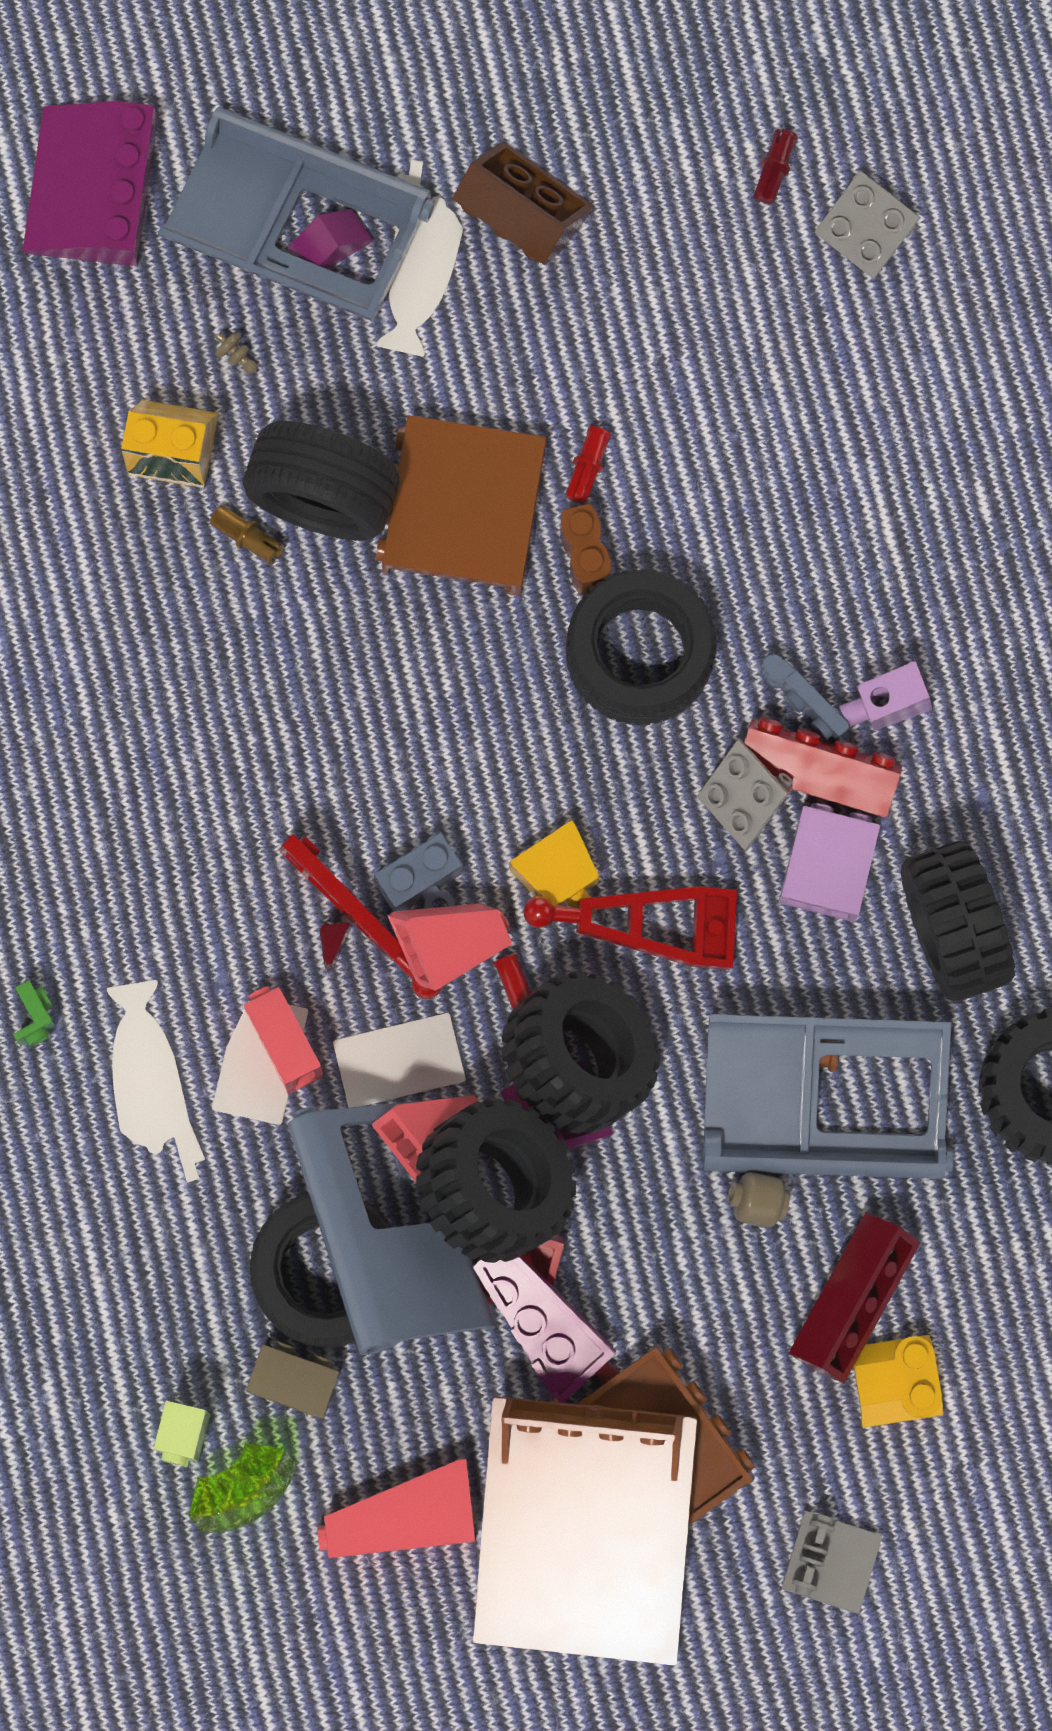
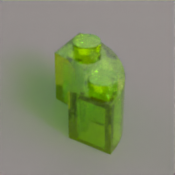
[188,1443,296,1533]

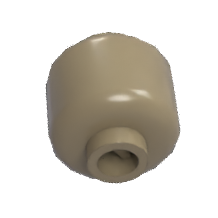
[727,1172,790,1228]

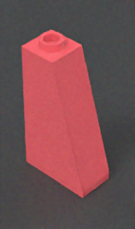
[317,1459,475,1559]

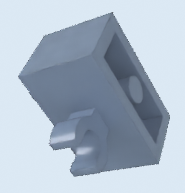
[374,833,462,912]

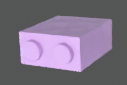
[778,803,880,922]

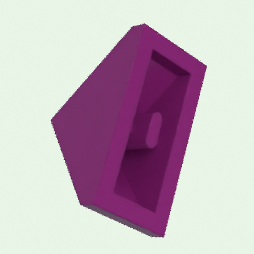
[287,209,373,269]

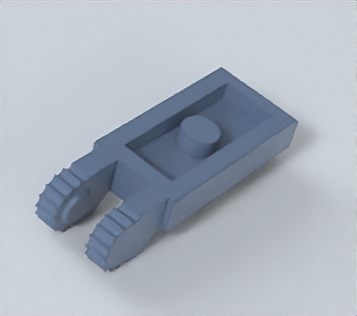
[760,653,849,742]

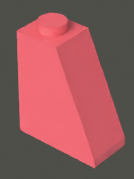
[387,904,512,991]
[243,986,324,1095]
[371,1095,478,1182]

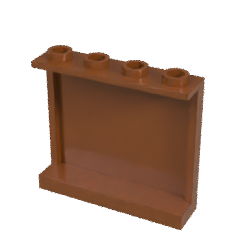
[376,415,546,596]
[577,1344,756,1526]

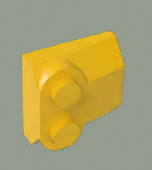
[854,1335,943,1428]

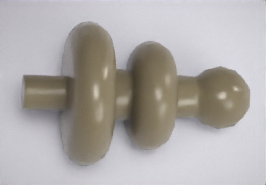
[215,332,258,374]

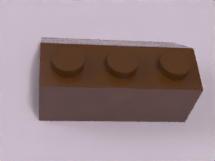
[452,141,595,265]

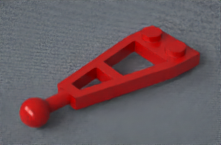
[279,834,442,999]
[524,886,737,970]

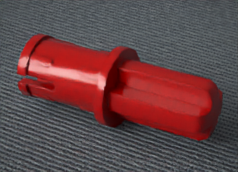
[565,426,612,504]

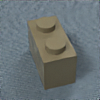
[246,1341,340,1420]

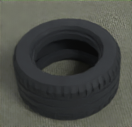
[242,421,400,541]
[566,569,717,725]
[250,1192,393,1348]

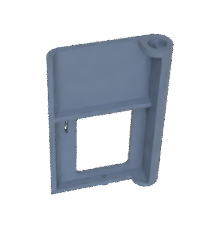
[158,107,435,321]

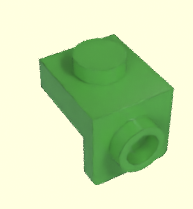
[13,980,55,1047]

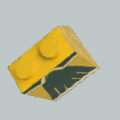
[121,400,219,488]

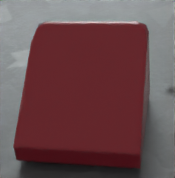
[319,922,351,971]

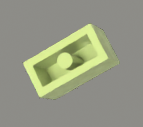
[153,1401,210,1467]

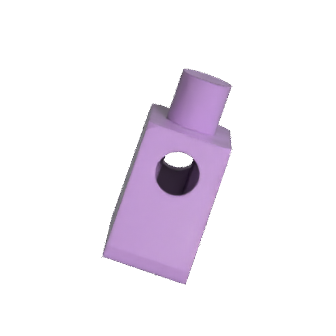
[839,661,933,730]

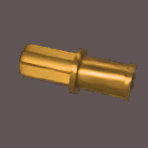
[210,506,284,565]

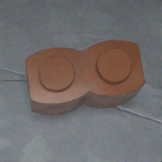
[560,504,611,595]

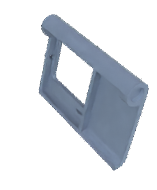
[703,1014,953,1179]
[288,1101,495,1355]

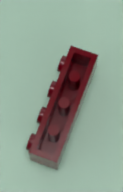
[789,1212,921,1384]

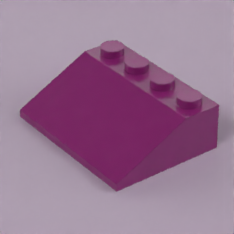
[22,101,158,267]

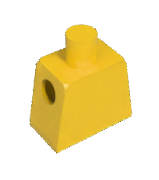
[509,820,599,915]

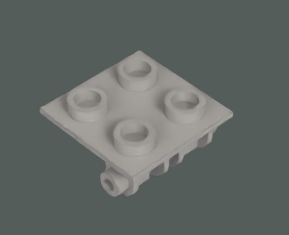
[814,170,921,279]
[697,739,793,851]
[781,1511,882,1614]

